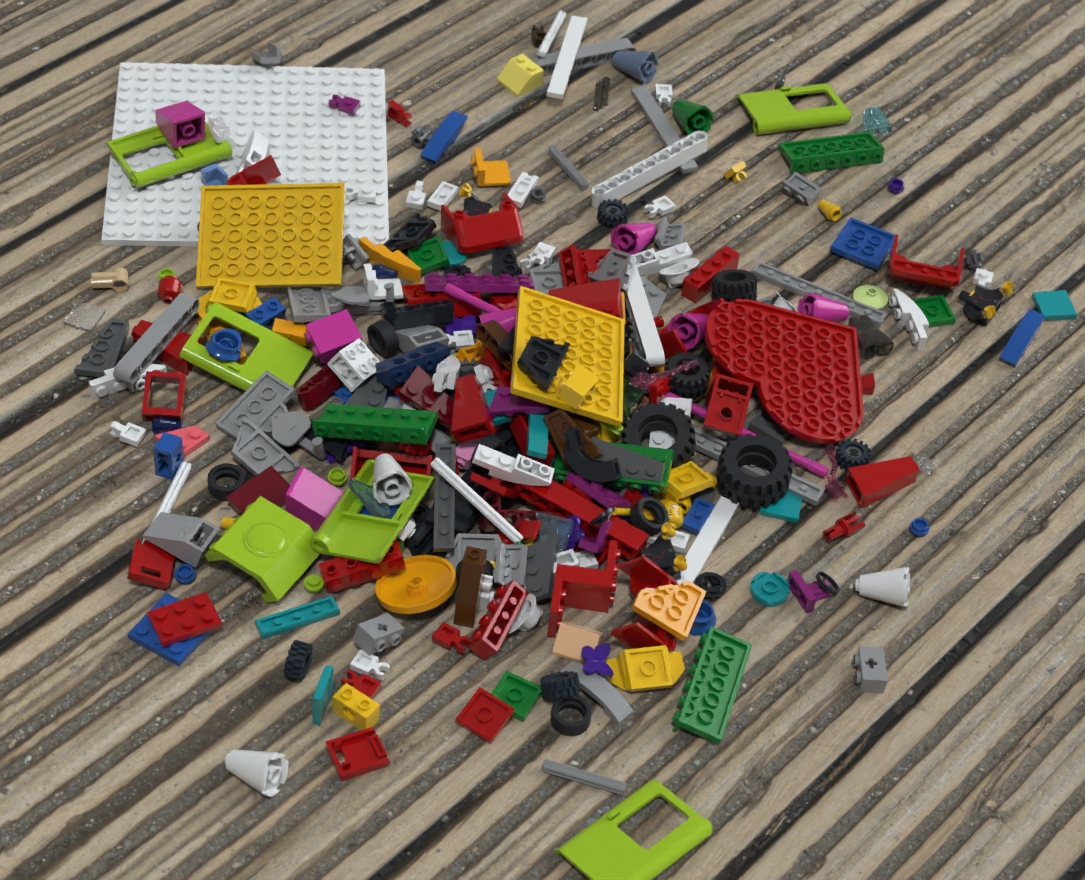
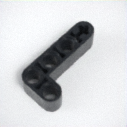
[380,299,455,331]

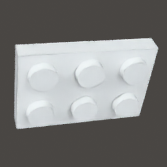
[649,397,692,449]

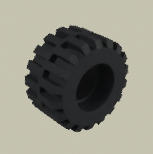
[712,269,757,302]
[663,352,711,400]

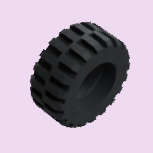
[621,402,696,469]
[716,434,793,508]

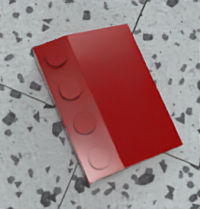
[548,278,623,319]
[401,284,481,318]

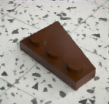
[543,409,604,470]

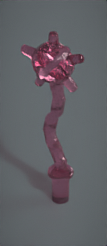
[629,359,699,390]
[824,444,848,499]

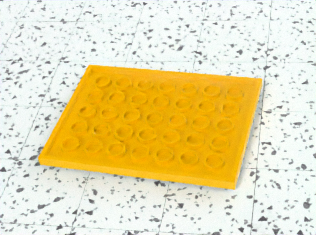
[196,183,345,289]
[510,286,625,427]

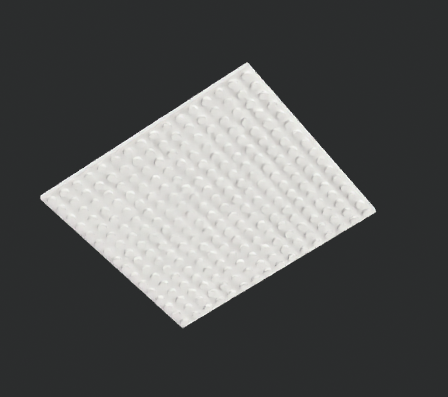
[101,62,389,247]

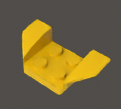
[194,277,262,315]
[652,461,718,504]
[603,645,685,692]

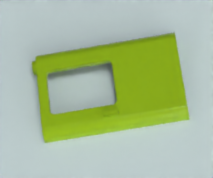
[735,83,851,135]
[107,122,233,188]
[179,302,314,391]
[310,459,435,563]
[554,779,712,880]

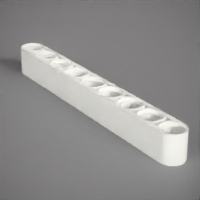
[591,131,708,209]
[622,262,665,367]

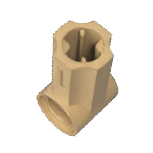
[91,267,128,292]

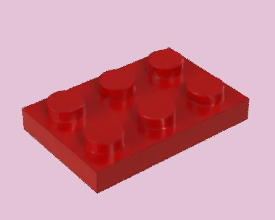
[147,592,222,647]

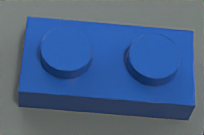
[681,497,715,535]

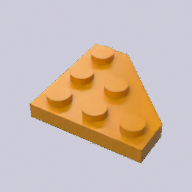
[631,581,706,641]

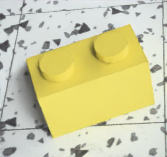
[497,54,544,97]

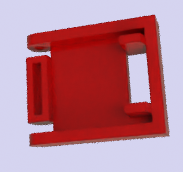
[127,537,175,590]
[325,727,390,782]

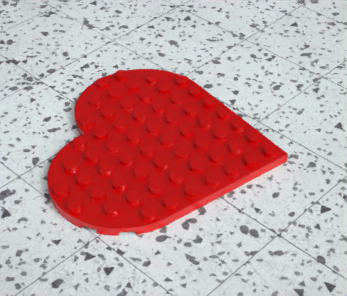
[704,299,863,444]

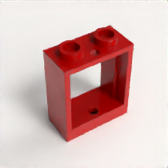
[141,370,187,424]

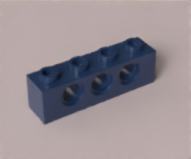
[375,342,450,387]

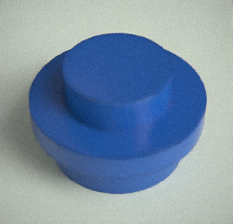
[909,518,929,536]
[175,564,196,584]

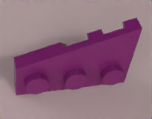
[489,386,552,418]
[565,472,632,509]

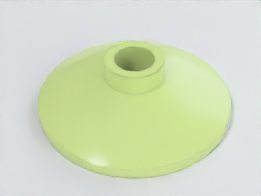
[853,285,888,310]

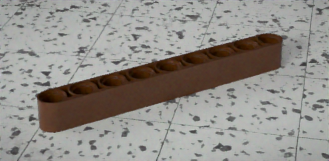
[475,320,599,439]

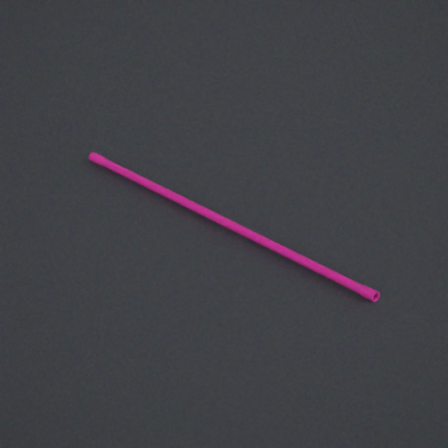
[444,283,830,479]

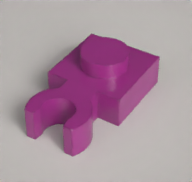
[329,94,360,115]

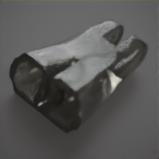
[848,315,894,359]

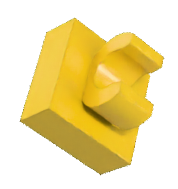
[724,161,747,183]

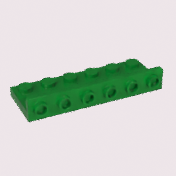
[778,131,885,174]
[312,404,438,445]
[553,442,674,494]
[671,626,752,744]

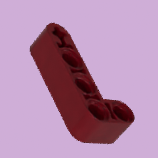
[296,365,344,410]
[479,490,559,534]

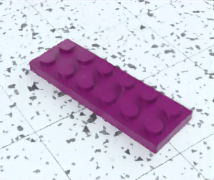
[424,273,535,293]

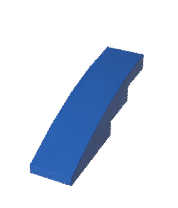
[420,111,468,164]
[999,308,1046,367]

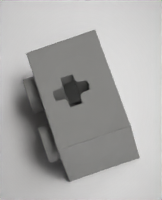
[353,613,404,655]
[853,646,888,693]

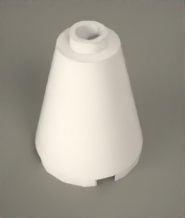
[372,454,413,506]
[855,567,910,607]
[225,750,289,797]

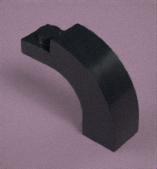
[563,426,622,482]

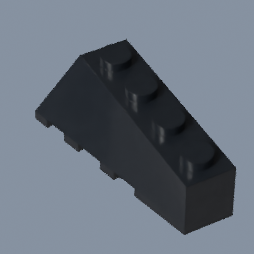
[624,318,650,379]

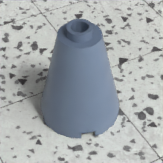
[612,51,658,83]

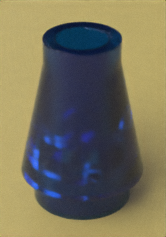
[372,263,398,279]
[152,416,181,434]

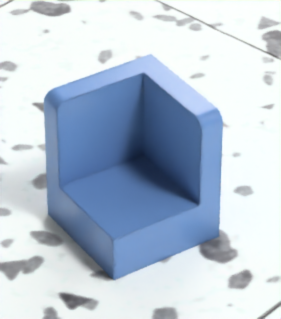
[201,163,228,186]

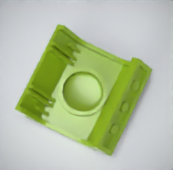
[204,496,321,603]

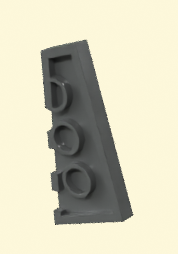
[74,319,129,377]

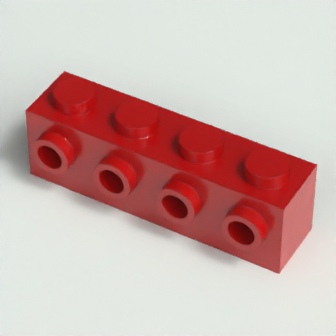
[558,244,591,287]
[681,246,740,304]
[318,539,406,594]
[468,580,529,660]

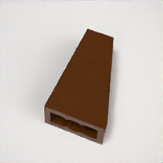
[453,546,487,628]

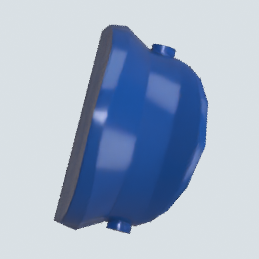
[205,328,242,362]
[689,600,717,636]

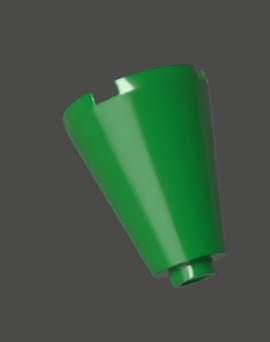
[672,99,714,135]

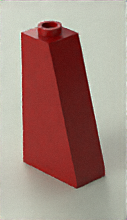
[131,320,203,376]
[451,374,495,443]
[845,456,919,509]

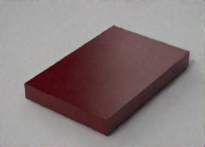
[226,466,290,515]

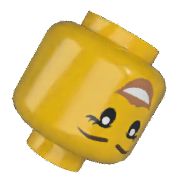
[663,501,683,530]

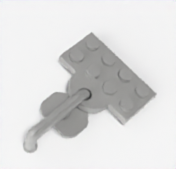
[286,282,394,324]
[215,370,326,460]

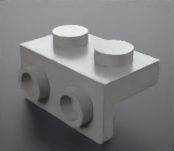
[252,42,282,66]
[781,171,822,206]
[655,217,687,251]
[493,542,528,586]

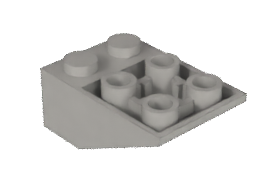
[395,325,449,353]
[142,512,220,568]

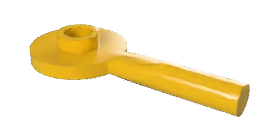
[611,507,656,521]

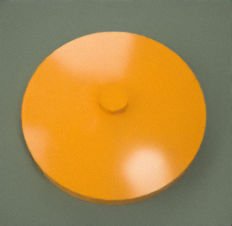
[375,555,457,614]

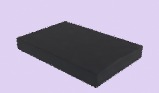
[425,484,484,534]

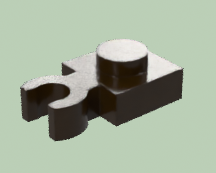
[531,24,547,46]

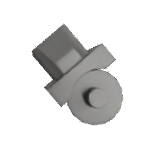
[343,234,370,270]

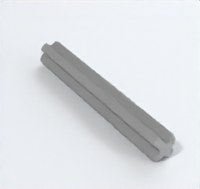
[548,145,589,190]
[542,759,626,795]

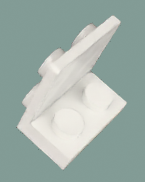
[364,264,404,301]
[327,339,380,393]

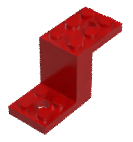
[703,359,753,437]
[547,540,621,638]

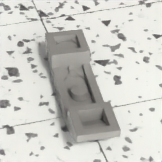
[559,661,633,725]

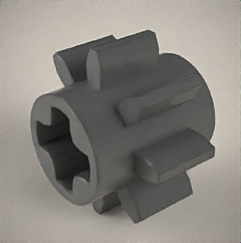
[411,126,432,148]
[963,249,985,269]

